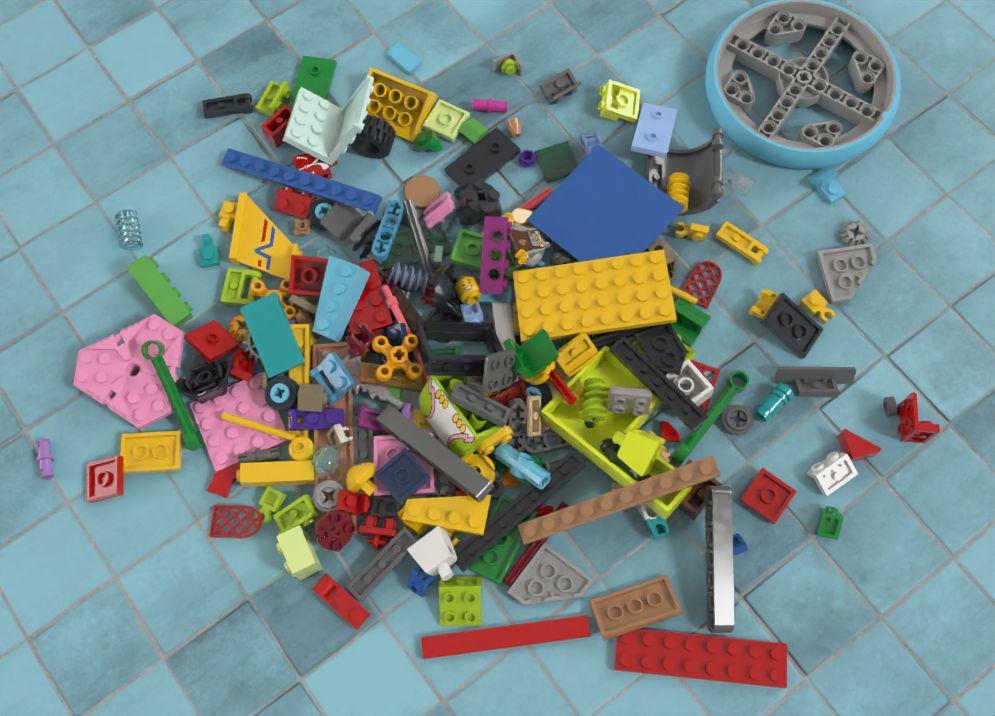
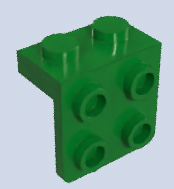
[503,329,559,380]

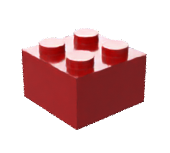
[289,254,329,296]

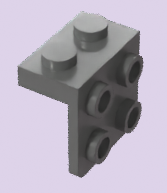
[320,202,375,247]
[467,348,515,395]

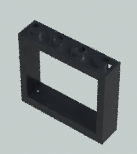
[415,320,503,376]

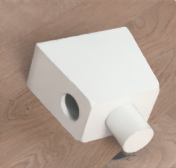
[407,526,457,581]

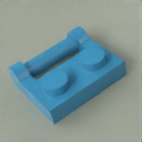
[309,352,356,405]

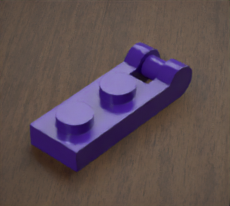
[288,408,344,431]

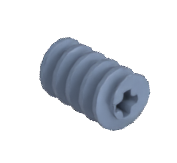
[387,261,428,295]

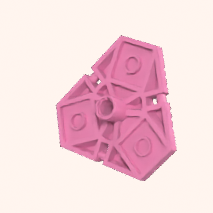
[73,314,185,429]

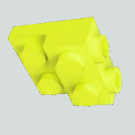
[598,79,640,123]

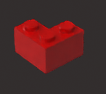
[260,104,292,148]

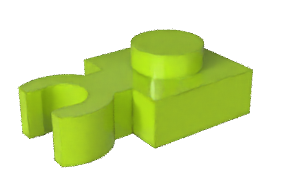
[254,486,287,524]

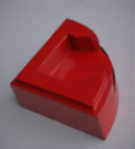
[660,420,680,443]

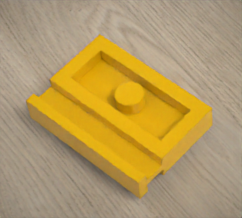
[556,331,601,378]

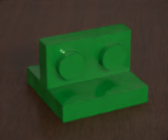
[670,298,711,348]

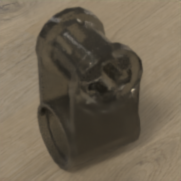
[363,495,402,520]

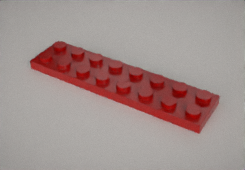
[614,629,787,689]

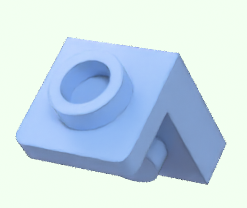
[460,301,485,328]

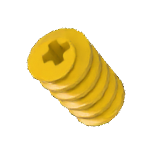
[666,172,690,214]

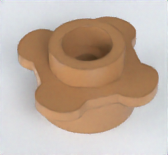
[293,219,312,237]

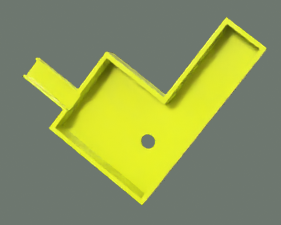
[541,341,692,520]

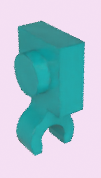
[199,234,220,268]

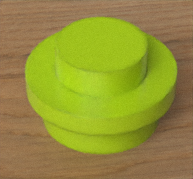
[501,59,518,75]

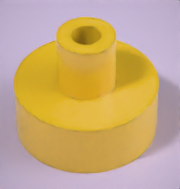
[572,389,584,410]

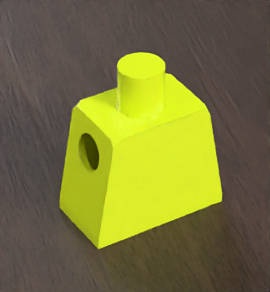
[612,429,665,477]

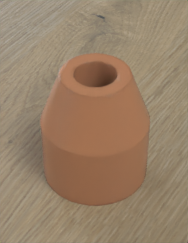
[506,118,522,138]
[294,310,314,324]

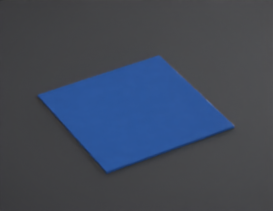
[526,145,684,262]

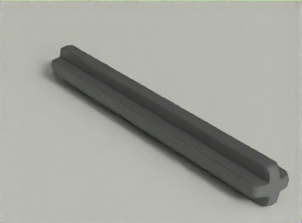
[403,199,435,286]

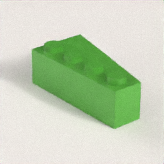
[126,254,193,328]

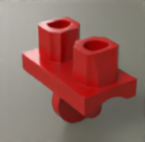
[359,516,398,551]

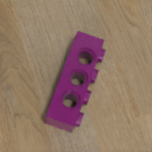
[479,216,512,294]

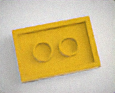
[120,431,183,474]

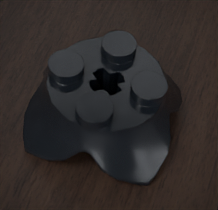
[454,179,502,225]
[430,262,463,318]
[175,355,231,404]

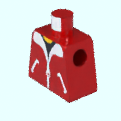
[292,153,338,179]

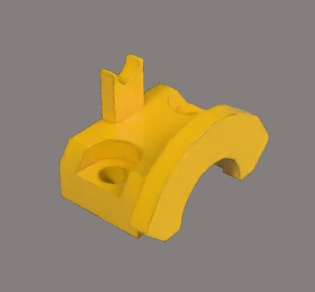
[748,288,779,319]

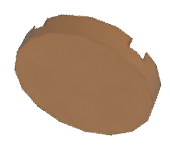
[405,175,440,209]

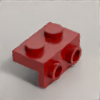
[273,186,317,219]

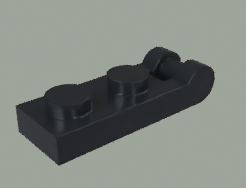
[202,93,253,119]

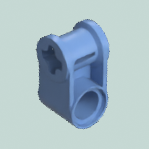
[580,131,603,157]

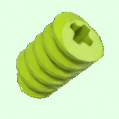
[581,378,609,422]

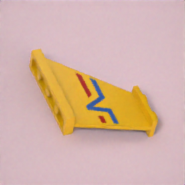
[229,192,303,279]

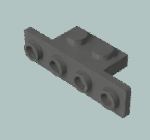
[775,367,856,397]

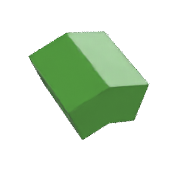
[459,117,488,145]

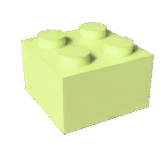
[276,525,323,580]

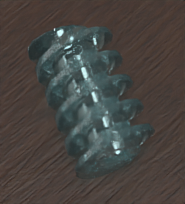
[114,209,143,251]

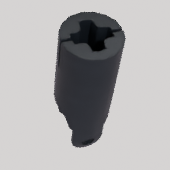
[352,220,385,259]

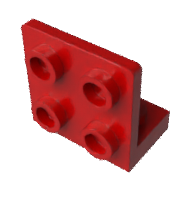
[897,392,940,443]

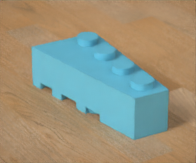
[312,255,370,343]

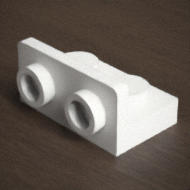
[806,451,858,496]

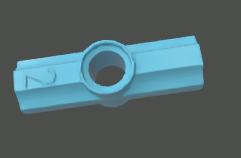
[494,443,551,489]

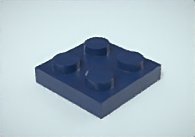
[374,448,432,505]

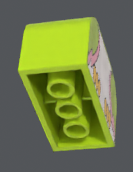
[419,376,506,458]

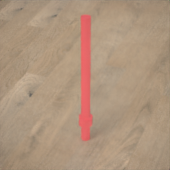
[381,285,430,381]

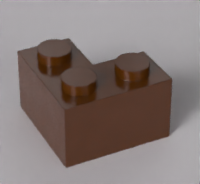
[678,459,722,520]

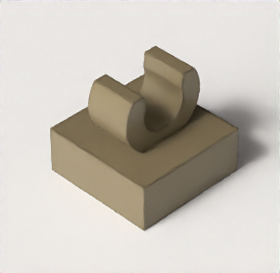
[327,424,353,451]

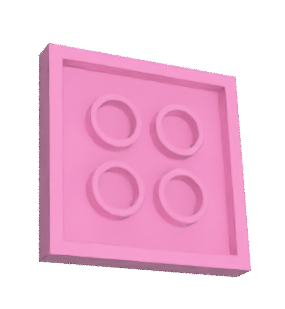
[374,433,435,497]

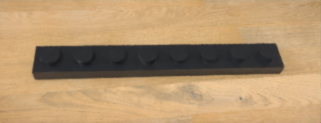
[454,450,586,573]

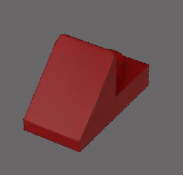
[229,347,255,382]

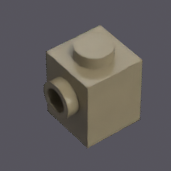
[298,384,328,412]

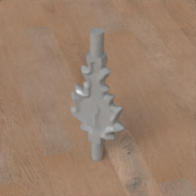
[321,351,403,409]

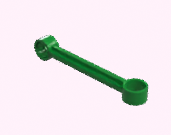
[141,340,205,451]
[672,370,749,465]

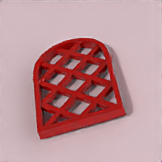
[683,261,722,309]
[209,505,262,539]

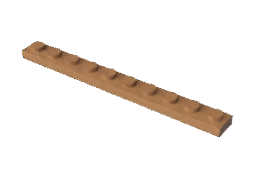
[518,455,721,545]

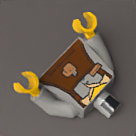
[502,212,552,268]

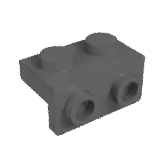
[539,68,582,104]

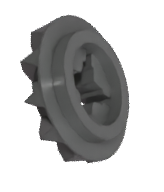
[721,404,754,436]

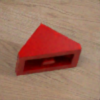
[837,429,882,462]

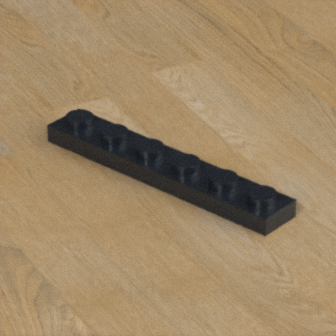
[609,336,708,432]

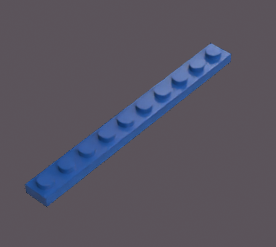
[222,148,382,214]

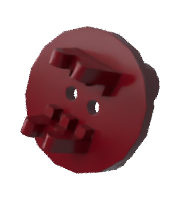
[345,323,382,358]
[315,510,356,552]

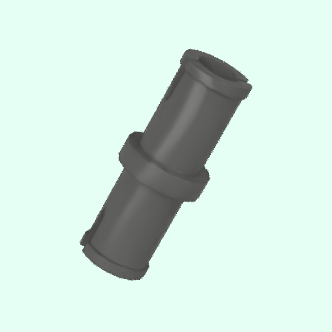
[238,447,280,466]

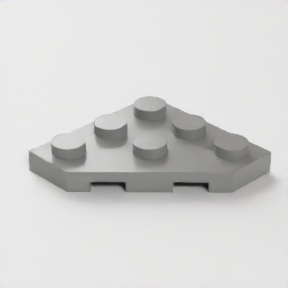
[816,243,877,304]
[507,542,594,606]

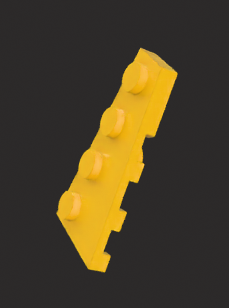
[402,495,491,536]

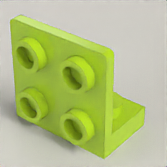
[439,576,482,626]

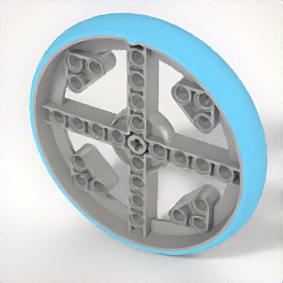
[705,0,901,169]

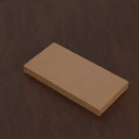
[589,575,683,641]

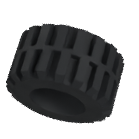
[349,115,396,159]

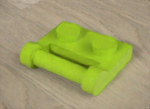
[220,268,262,306]

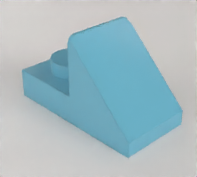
[807,169,846,205]

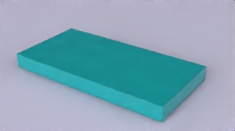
[240,292,306,379]

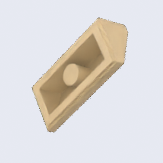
[527,395,541,437]

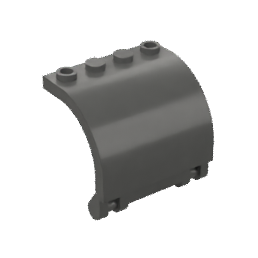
[645,128,724,216]

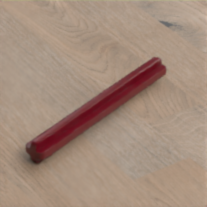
[503,502,569,588]

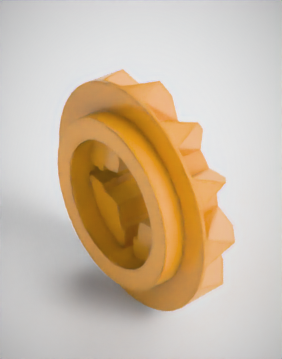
[229,313,249,342]

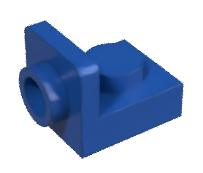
[407,565,440,598]

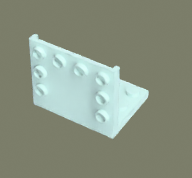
[283,75,374,166]

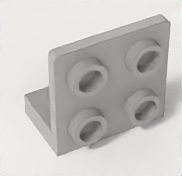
[608,386,652,416]

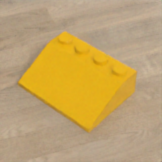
[366,67,438,142]

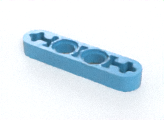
[372,200,404,262]

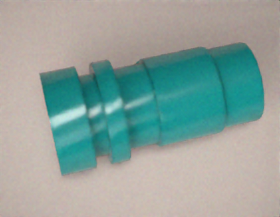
[754,382,794,422]

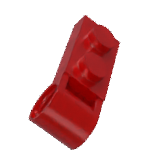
[312,573,371,630]

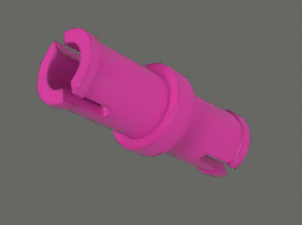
[472,98,508,113]

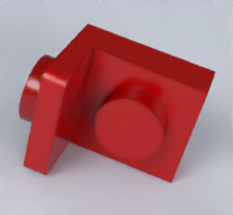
[335,489,370,516]

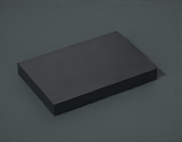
[760,293,823,359]

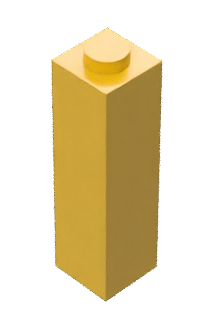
[237,460,315,488]

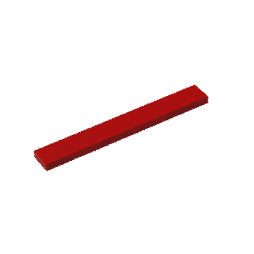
[421,615,591,659]

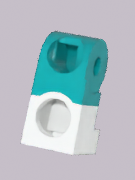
[637,503,669,540]

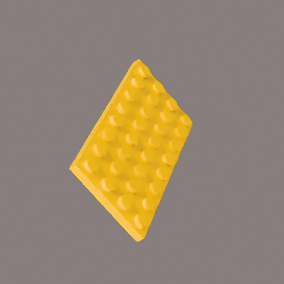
[513,250,677,344]

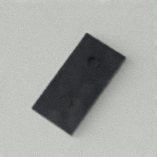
[444,127,521,186]

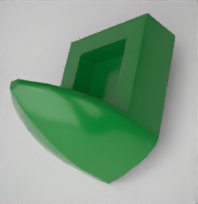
[413,130,443,152]

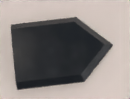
[634,323,687,375]

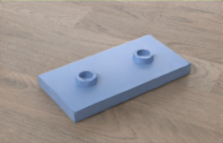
[631,102,678,158]

